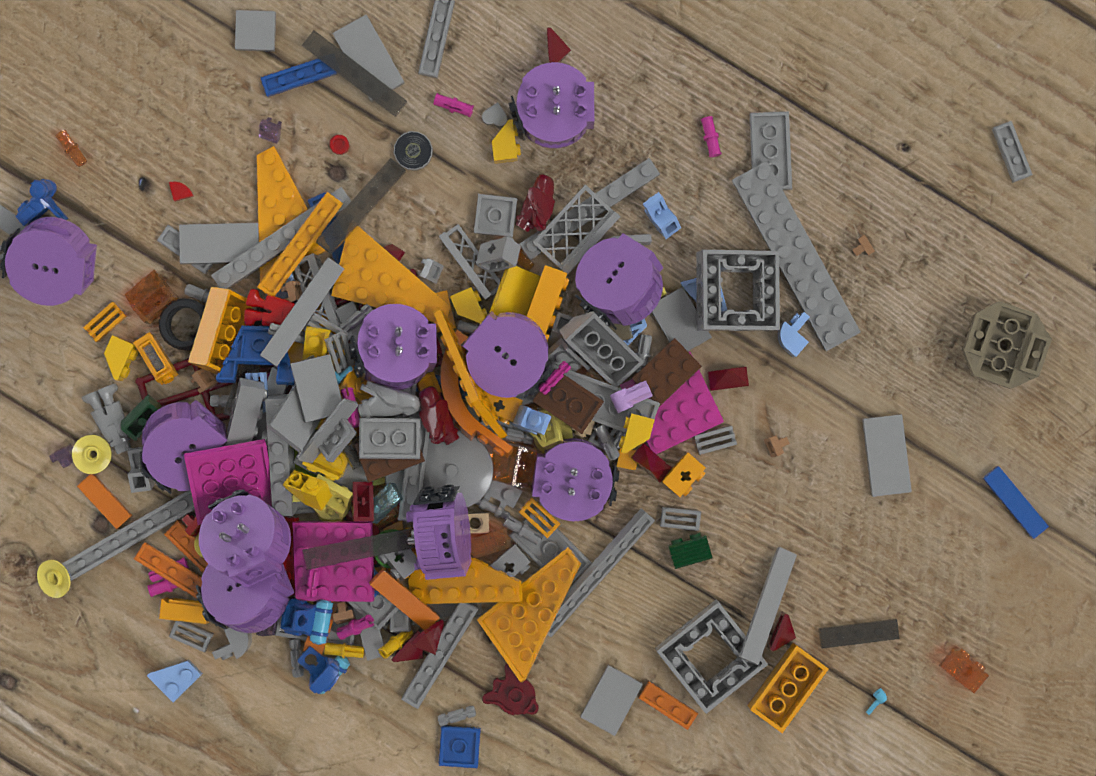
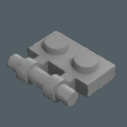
[475,475,522,520]

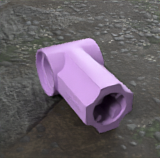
[610,381,652,413]

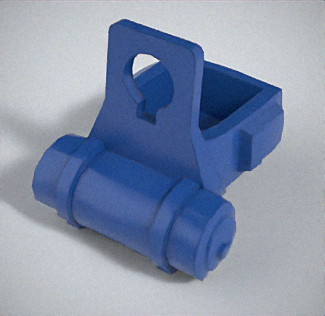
[16,179,68,226]

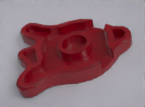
[482,663,539,716]

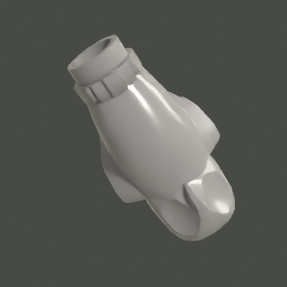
[358,381,420,418]

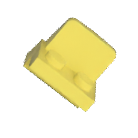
[313,474,353,521]

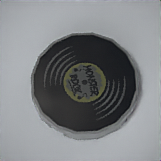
[394,131,433,171]

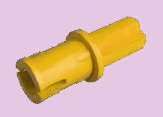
[378,631,414,659]
[324,642,365,658]

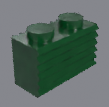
[121,395,162,441]
[667,532,713,569]

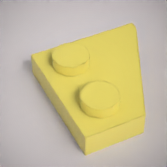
[530,409,564,450]

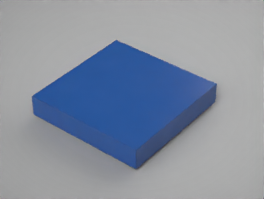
[439,725,481,768]

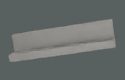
[439,224,501,300]
[295,253,342,330]

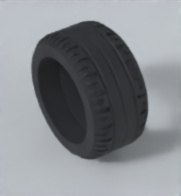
[159,298,205,351]

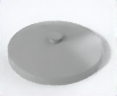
[422,431,494,507]

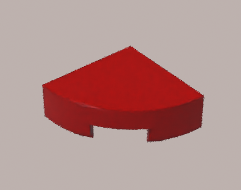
[169,181,194,202]

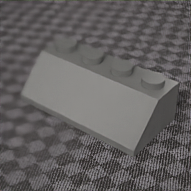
[559,311,644,387]

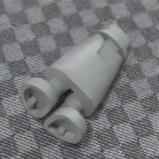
[82,383,131,454]

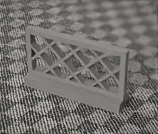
[532,184,621,275]

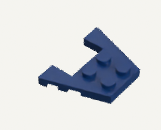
[216,326,295,385]

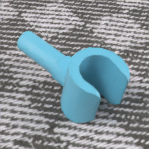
[335,366,353,385]
[866,688,887,715]

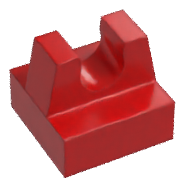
[182,514,201,537]

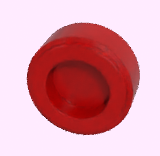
[329,135,350,155]

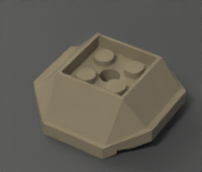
[962,301,1052,389]

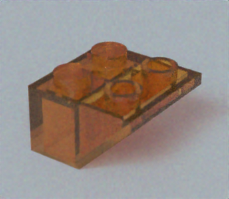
[125,269,180,324]
[491,441,538,488]

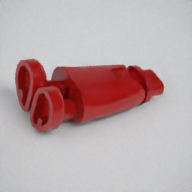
[244,289,310,326]

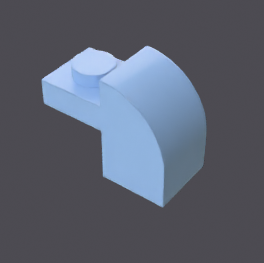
[643,192,681,239]
[778,312,810,358]
[512,405,552,435]

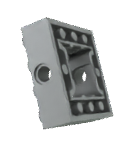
[696,250,780,331]
[655,599,768,714]

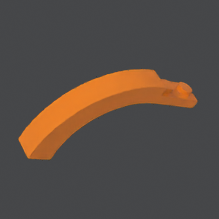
[441,329,513,459]

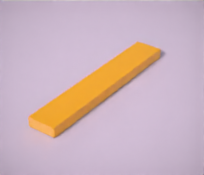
[257,192,343,296]

